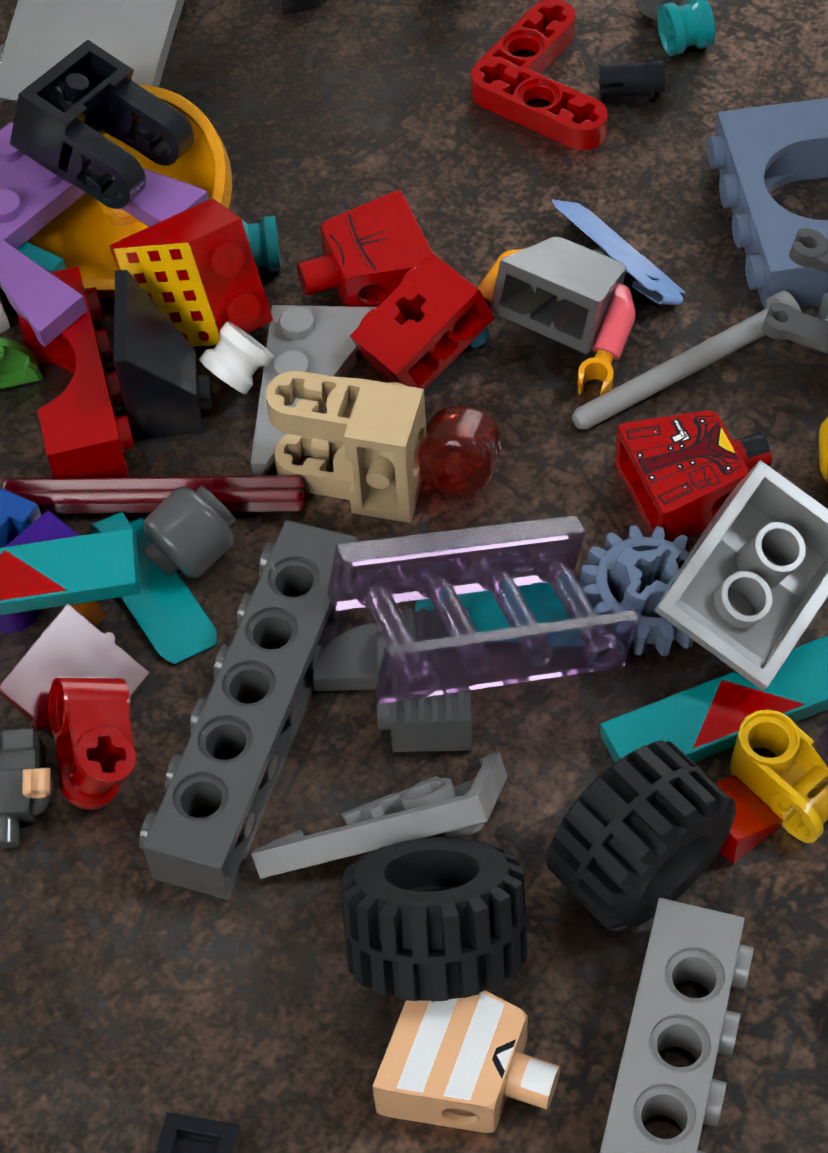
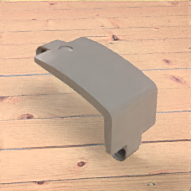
[0,0,185,102]

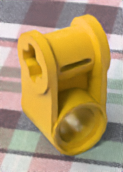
[730,709,828,843]

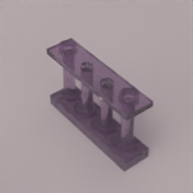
[327,515,639,704]

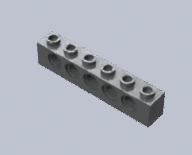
[139,520,361,900]

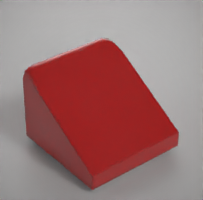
[716,775,783,865]

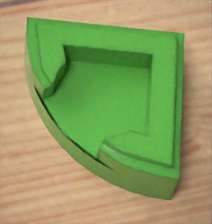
[0,337,44,389]

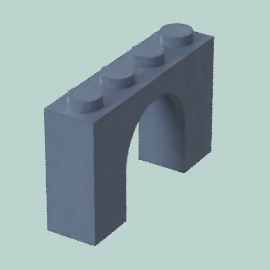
[707,98,828,309]

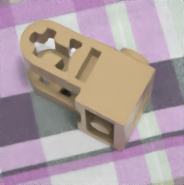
[266,371,428,524]

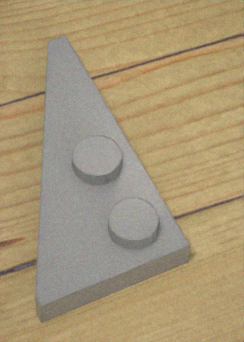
[250,305,377,476]
[251,752,508,879]

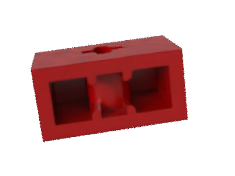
[350,252,495,390]

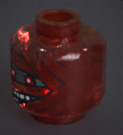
[416,406,502,496]

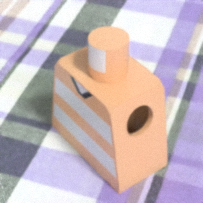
[372,990,561,1133]

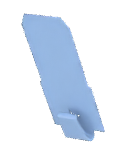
[552,199,686,305]

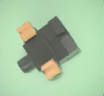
[0,728,54,848]

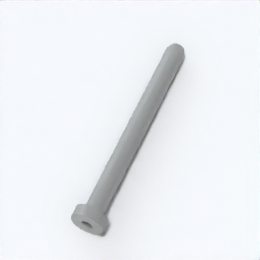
[572,290,801,429]

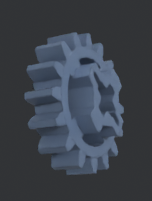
[578,526,694,656]

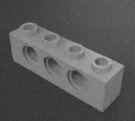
[600,898,754,1153]

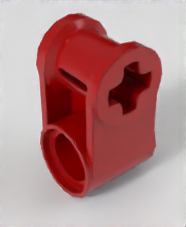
[48,677,136,810]

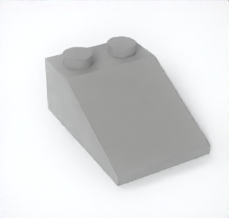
[654,460,828,691]

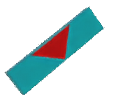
[0,528,140,615]
[600,635,828,763]

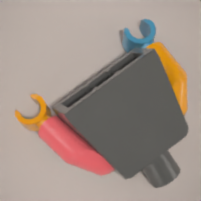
[470,237,636,396]

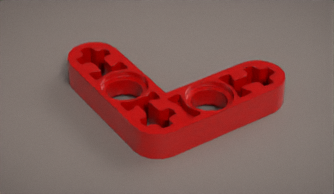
[471,0,608,150]

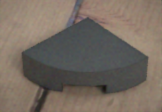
[313,623,379,691]

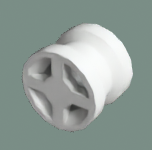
[199,321,274,395]

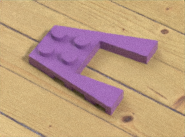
[0,122,209,347]

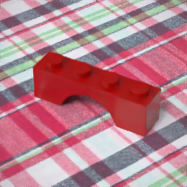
[17,266,135,478]

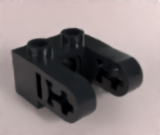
[10,39,194,209]

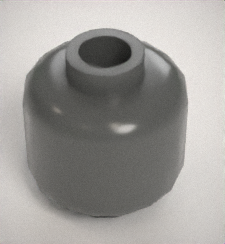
[142,485,236,578]

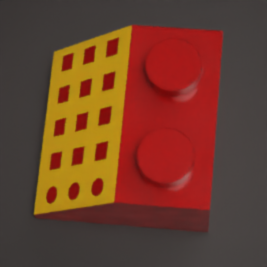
[109,198,273,347]

